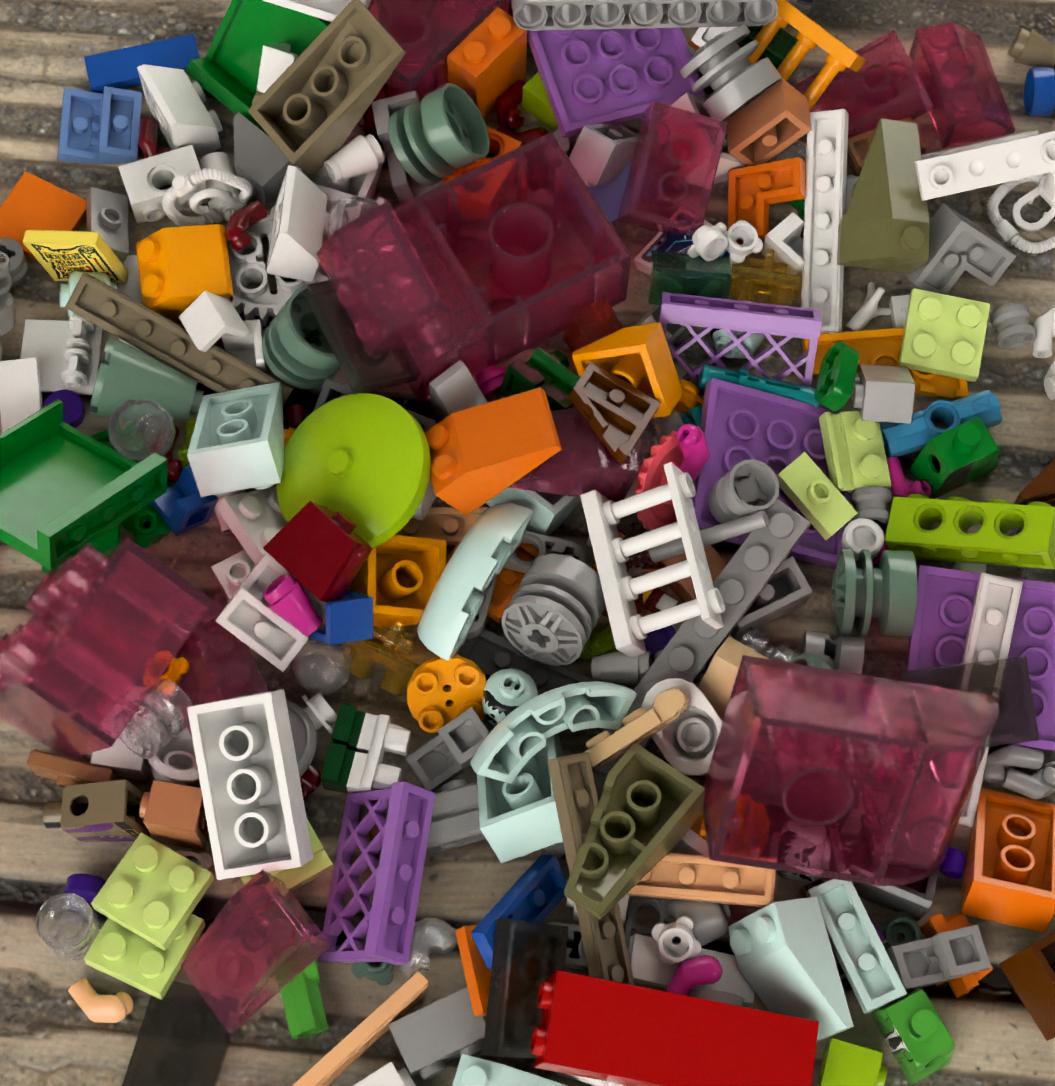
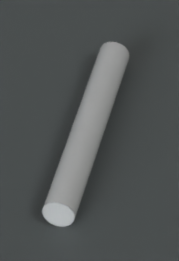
[649,510,769,563]

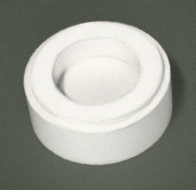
[841,518,884,561]

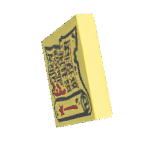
[23,230,129,284]

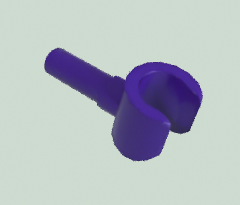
[910,832,966,879]

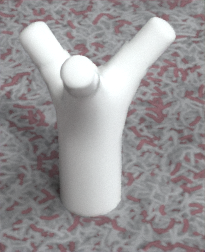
[844,282,891,332]

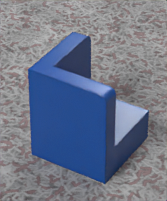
[151,465,219,536]
[309,590,373,645]

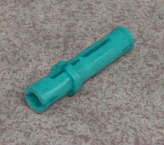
[698,363,819,407]

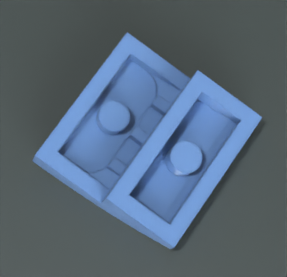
[57,86,142,164]

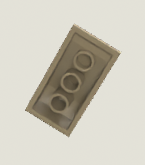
[248,0,406,175]

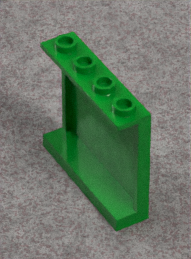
[185,0,331,135]
[0,399,167,570]

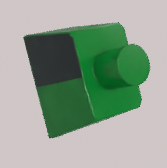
[910,417,999,499]

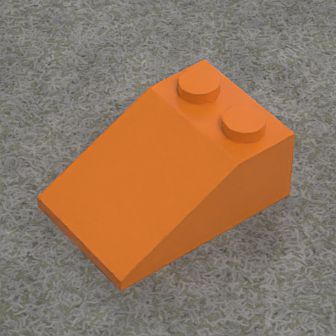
[425,387,562,516]
[961,788,1055,933]

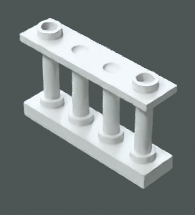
[915,130,1055,201]
[580,462,725,658]

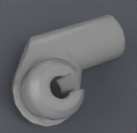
[983,745,1044,783]
[1002,761,1055,800]

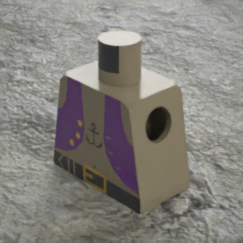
[43,779,150,842]

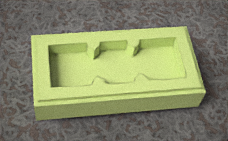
[776,452,858,540]

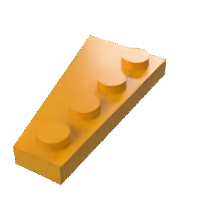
[802,328,969,401]

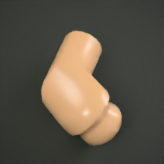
[68,978,134,1023]

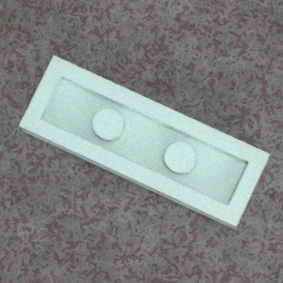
[806,873,907,1014]

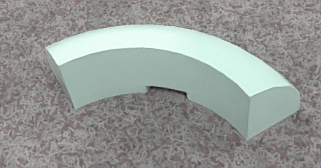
[417,503,533,661]
[470,681,637,784]

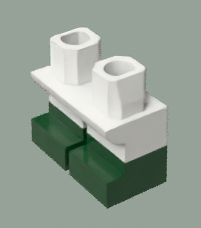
[320,703,411,794]

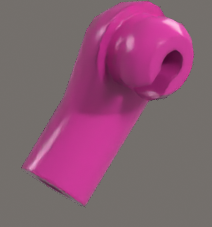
[677,424,710,483]
[887,457,932,498]
[665,955,723,996]

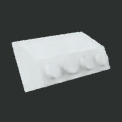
[187,689,314,880]

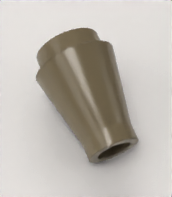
[1007,27,1055,71]

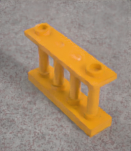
[687,0,866,112]

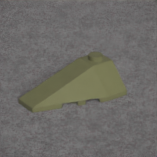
[837,118,930,274]
[564,742,705,920]

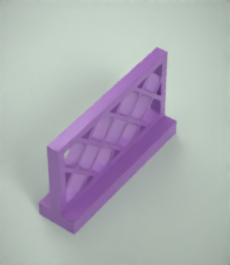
[659,292,822,396]
[318,781,436,965]

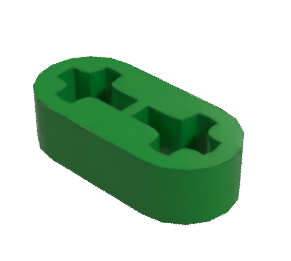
[815,341,859,412]

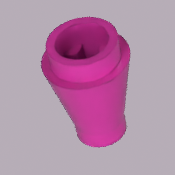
[262,573,323,636]

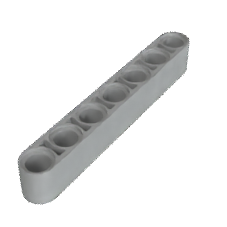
[511,0,778,31]

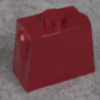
[263,501,373,603]

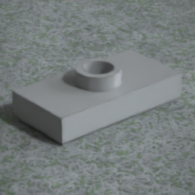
[87,187,129,262]

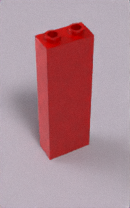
[530,970,819,1086]

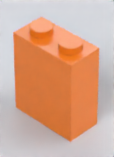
[447,7,527,120]

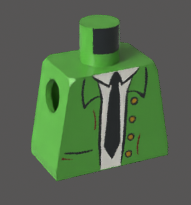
[869,989,955,1085]

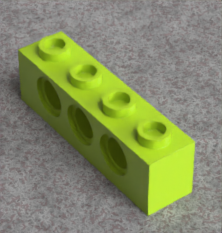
[885,494,1055,569]

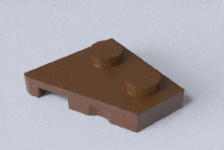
[569,362,661,465]

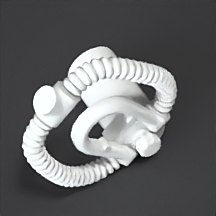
[162,152,253,226]
[986,171,1055,254]

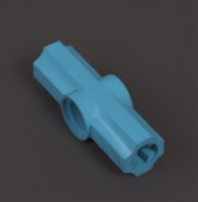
[880,390,1002,458]

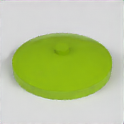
[277,393,431,548]

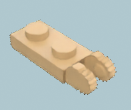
[583,687,691,771]

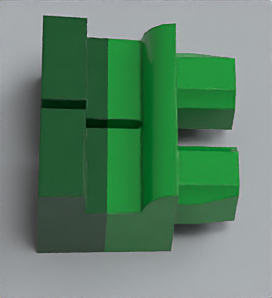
[499,347,582,435]

